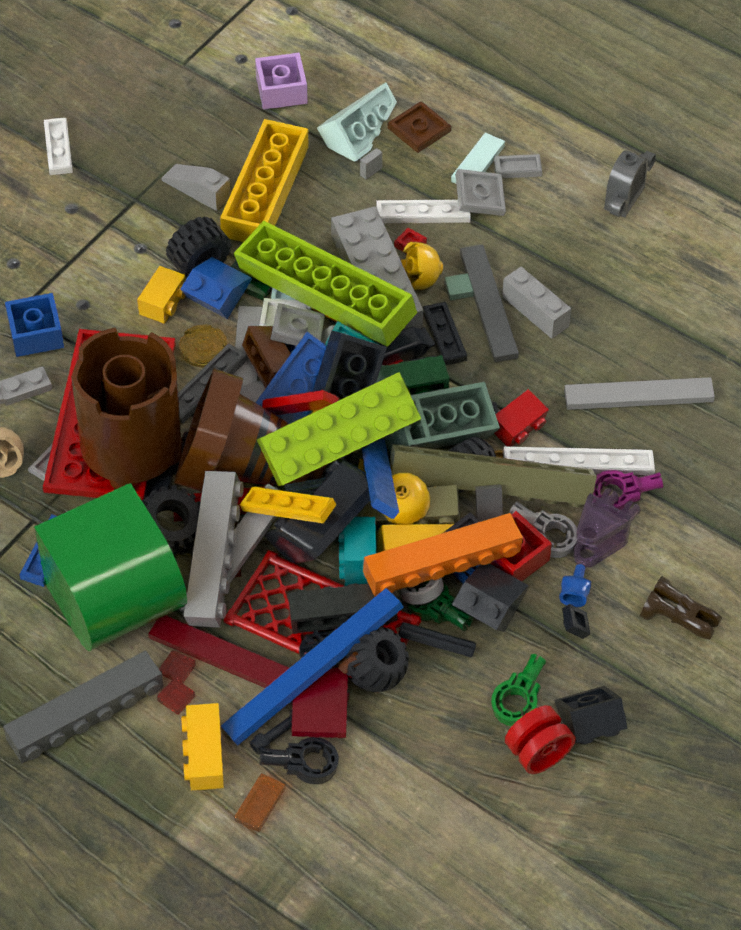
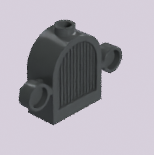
[604,150,656,218]

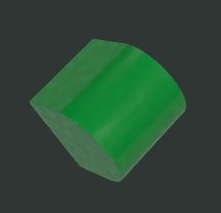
[34,483,188,651]

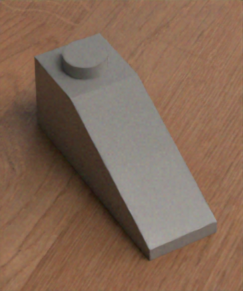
[162,164,231,211]

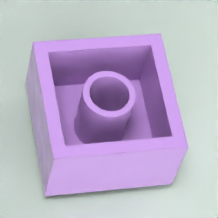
[255,53,307,109]

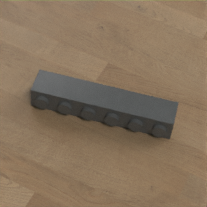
[3,650,164,763]

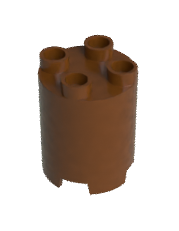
[71,327,182,489]

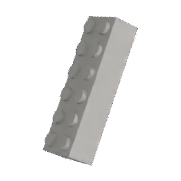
[331,206,423,329]

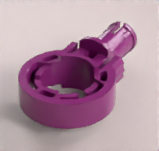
[592,470,663,514]

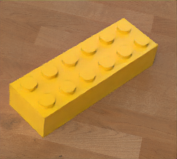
[220,119,309,242]

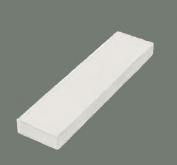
[377,200,470,223]

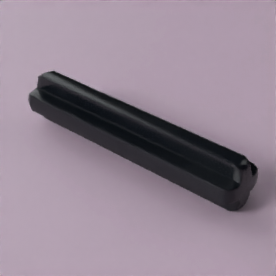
[398,622,476,657]

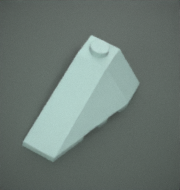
[317,83,397,161]

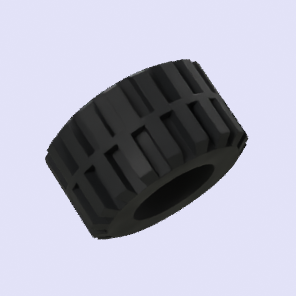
[166,216,232,279]
[143,485,201,556]

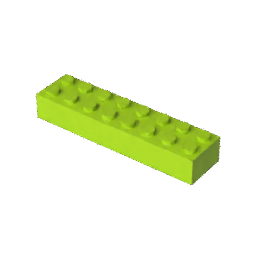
[234,221,417,347]

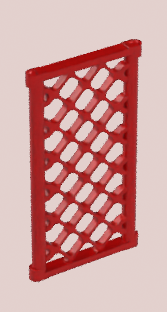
[223,550,421,693]

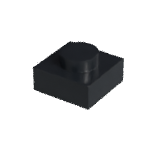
[562,604,591,639]

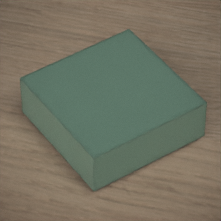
[444,273,474,300]

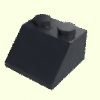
[452,563,529,632]
[554,686,628,744]

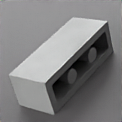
[502,267,571,339]

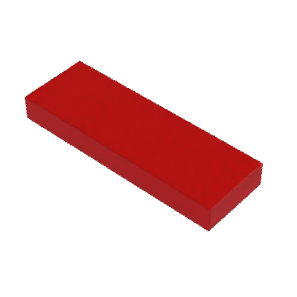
[262,390,339,415]

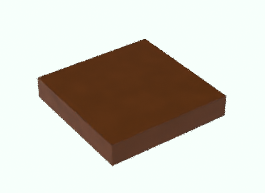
[387,101,452,153]

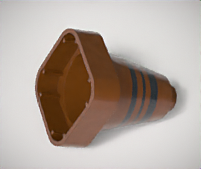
[174,368,326,492]

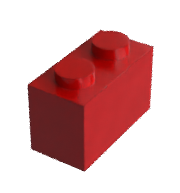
[494,389,549,447]

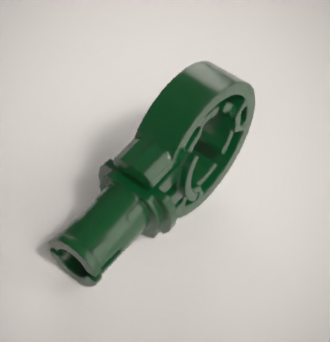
[406,580,473,631]

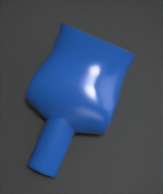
[559,564,591,607]

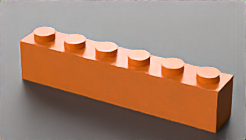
[363,513,523,597]

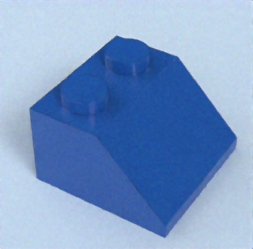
[181,257,252,319]

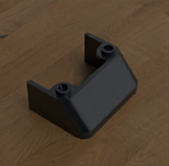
[264,459,370,564]

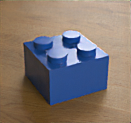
[5,293,64,357]

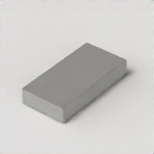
[494,154,542,178]

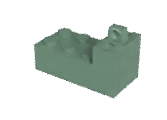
[384,382,500,456]

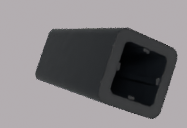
[374,326,435,366]

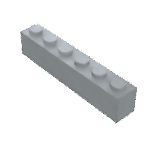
[184,471,243,627]

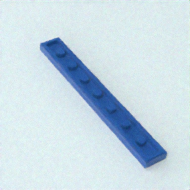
[362,438,399,519]
[221,588,403,746]

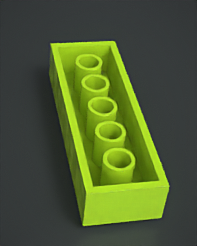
[257,372,421,486]

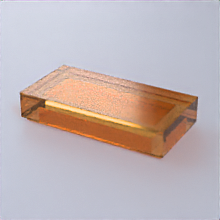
[234,773,285,832]

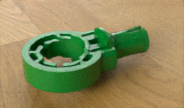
[491,654,546,726]

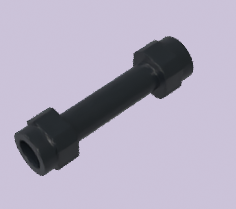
[249,709,293,755]

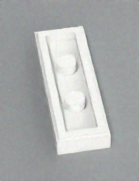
[44,118,73,175]

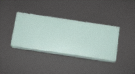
[451,133,505,183]

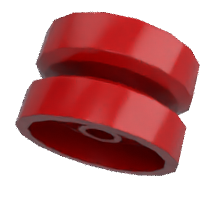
[505,705,576,774]

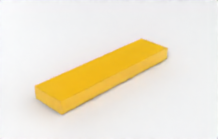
[240,487,337,523]

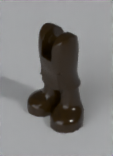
[640,576,722,640]

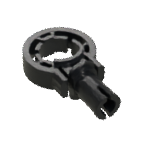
[259,737,339,784]

